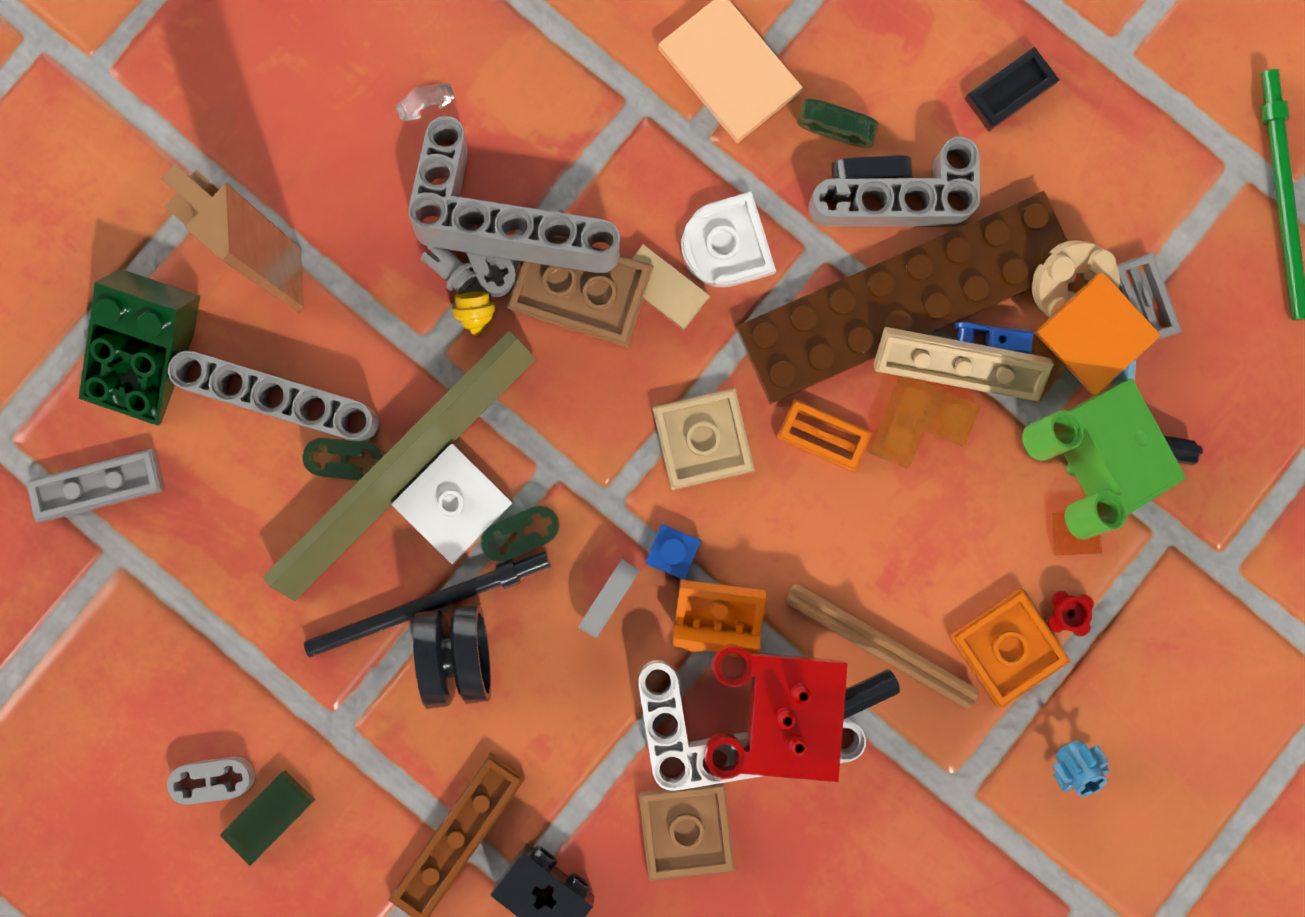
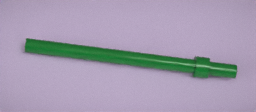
[1261,69,1305,321]

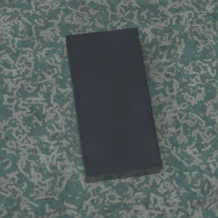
[965,47,1059,132]

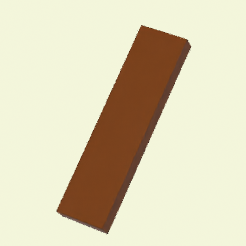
[388,753,525,917]

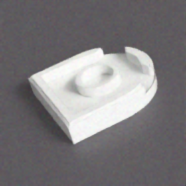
[681,191,776,287]

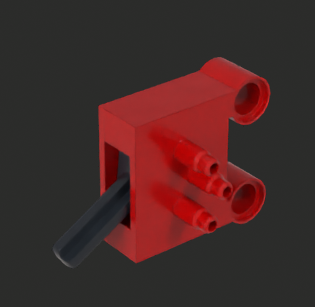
[704,644,900,782]

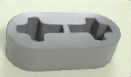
[464,222,517,297]
[578,559,640,639]
[167,756,255,805]

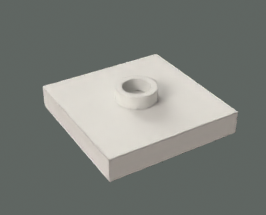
[391,443,514,564]

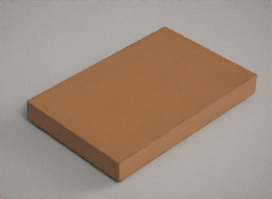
[507,236,654,348]

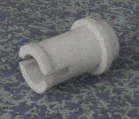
[421,246,476,294]

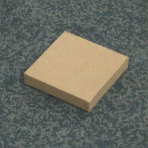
[652,388,755,491]

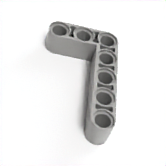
[409,116,620,273]

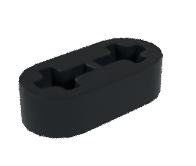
[832,155,913,179]

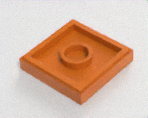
[1034,272,1161,395]
[949,589,1071,709]

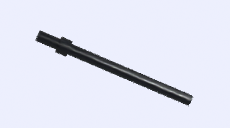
[304,551,551,658]

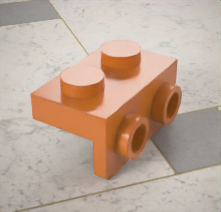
[673,579,766,658]

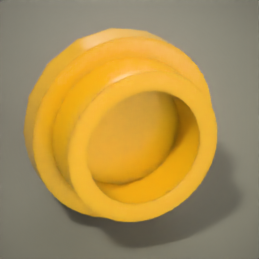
[452,291,495,336]

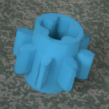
[1052,741,1110,797]

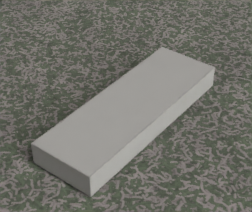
[26,449,166,523]

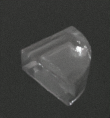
[395,84,455,121]

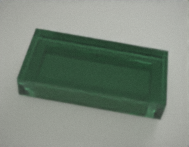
[220,770,315,866]

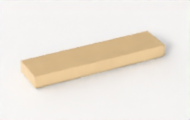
[873,327,1054,402]

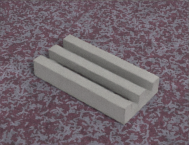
[1117,253,1182,341]

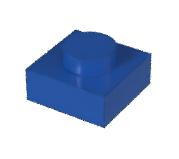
[645,524,701,580]

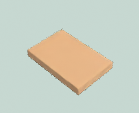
[658,0,803,144]

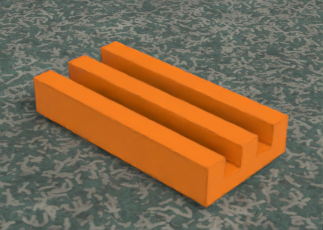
[776,399,872,472]

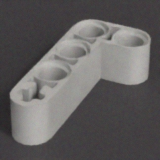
[808,136,980,227]

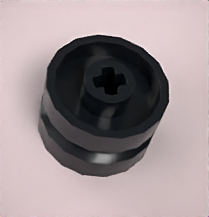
[413,605,491,709]

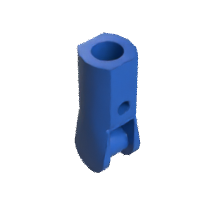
[954,322,1033,354]

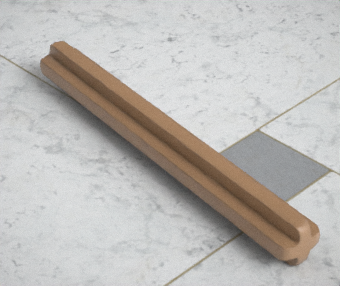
[785,584,979,709]

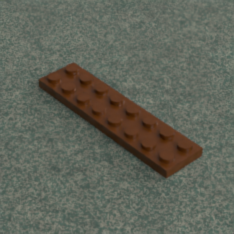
[736,191,1068,405]

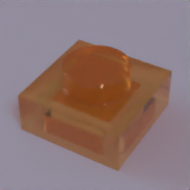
[1052,512,1102,555]

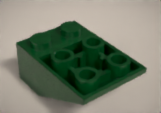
[79,269,200,426]

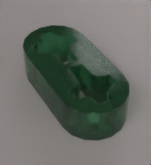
[797,99,879,148]
[302,438,385,481]
[481,506,560,562]

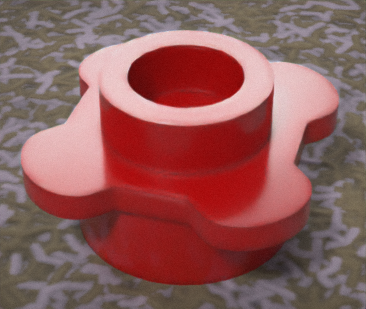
[1047,590,1094,637]

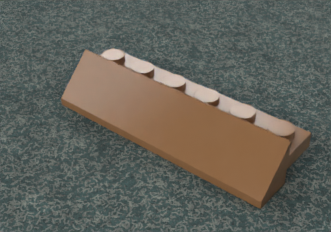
[161,164,304,313]

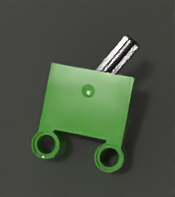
[1022,378,1203,540]

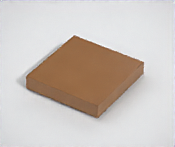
[639,783,735,882]

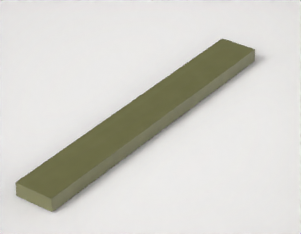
[263,331,536,601]

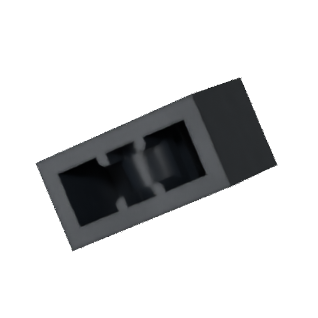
[490,843,595,917]

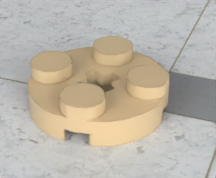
[1032,240,1120,318]

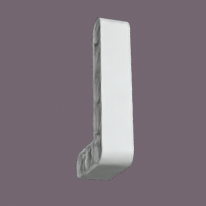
[639,660,866,791]

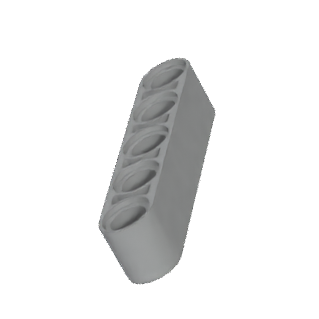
[168,351,380,443]

